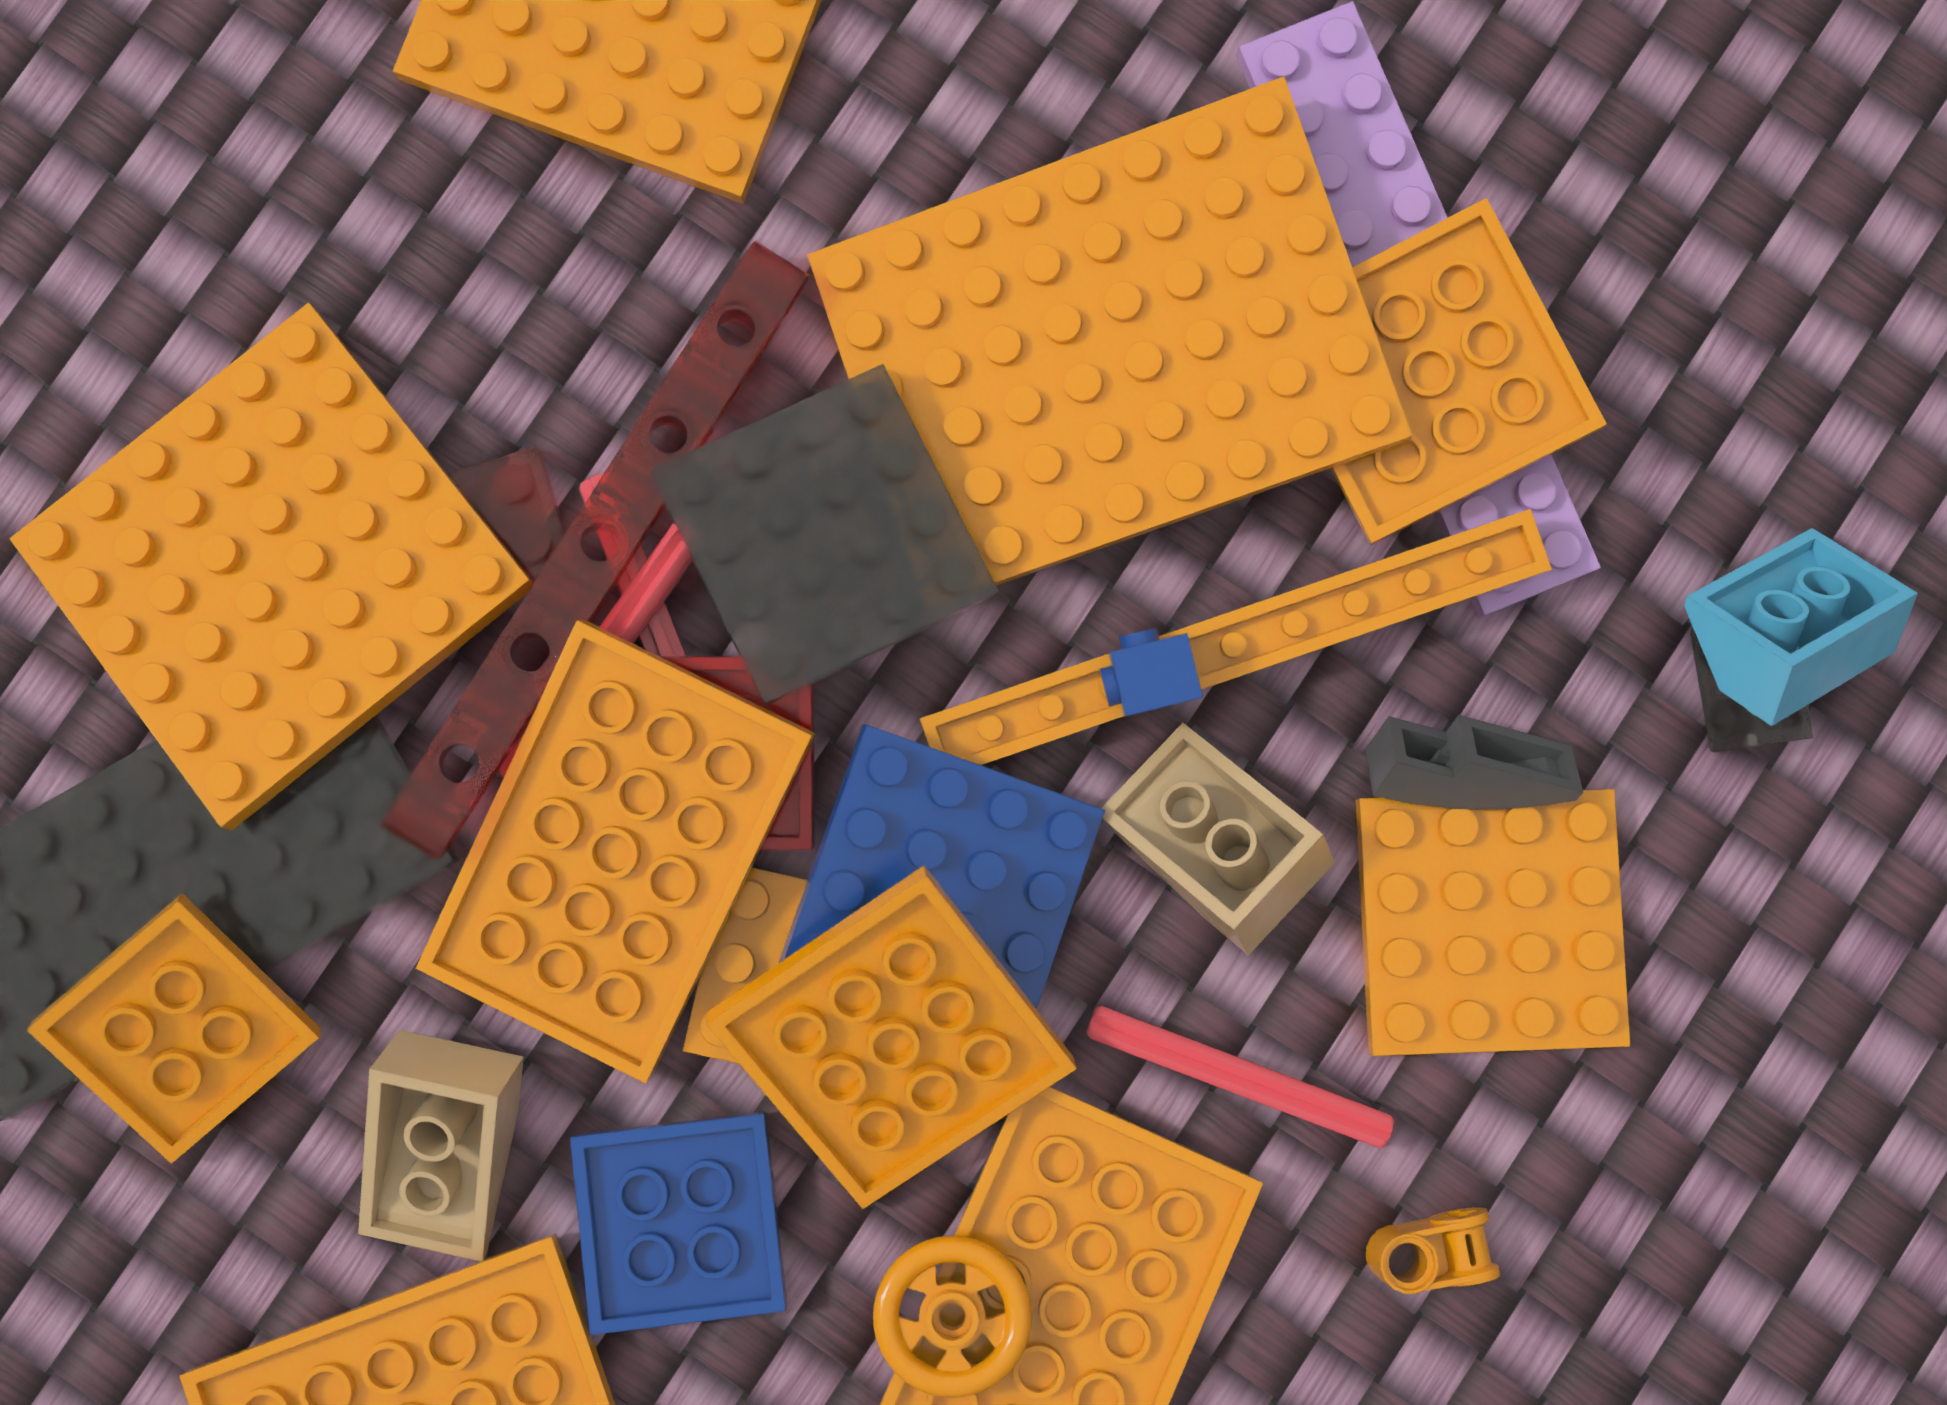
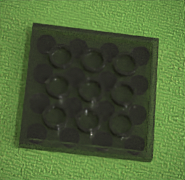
[650,364,998,706]

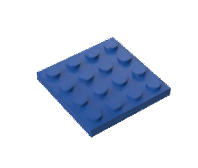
[779,724,1105,1009]

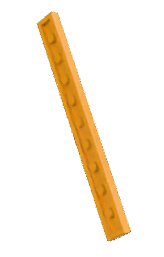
[920,509,1552,765]

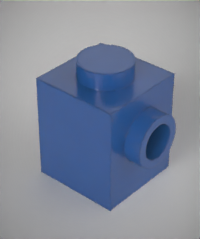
[1100,628,1203,716]

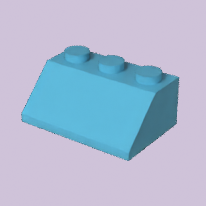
[1684,528,1918,726]

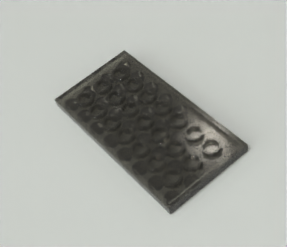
[0,715,459,1121]

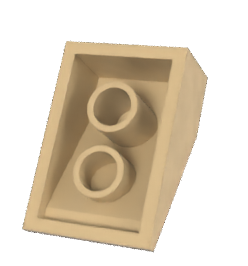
[1101,723,1335,956]
[358,1030,524,1261]

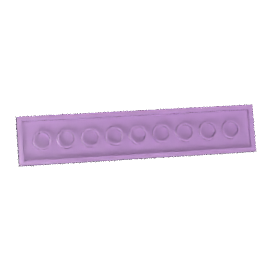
[1236,1,1601,618]

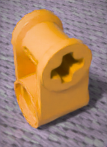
[1366,1207,1501,1294]

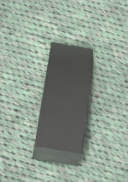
[1366,715,1583,809]

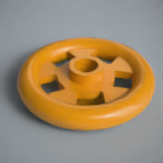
[873,1236,1032,1398]

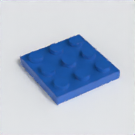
[570,1111,788,1335]

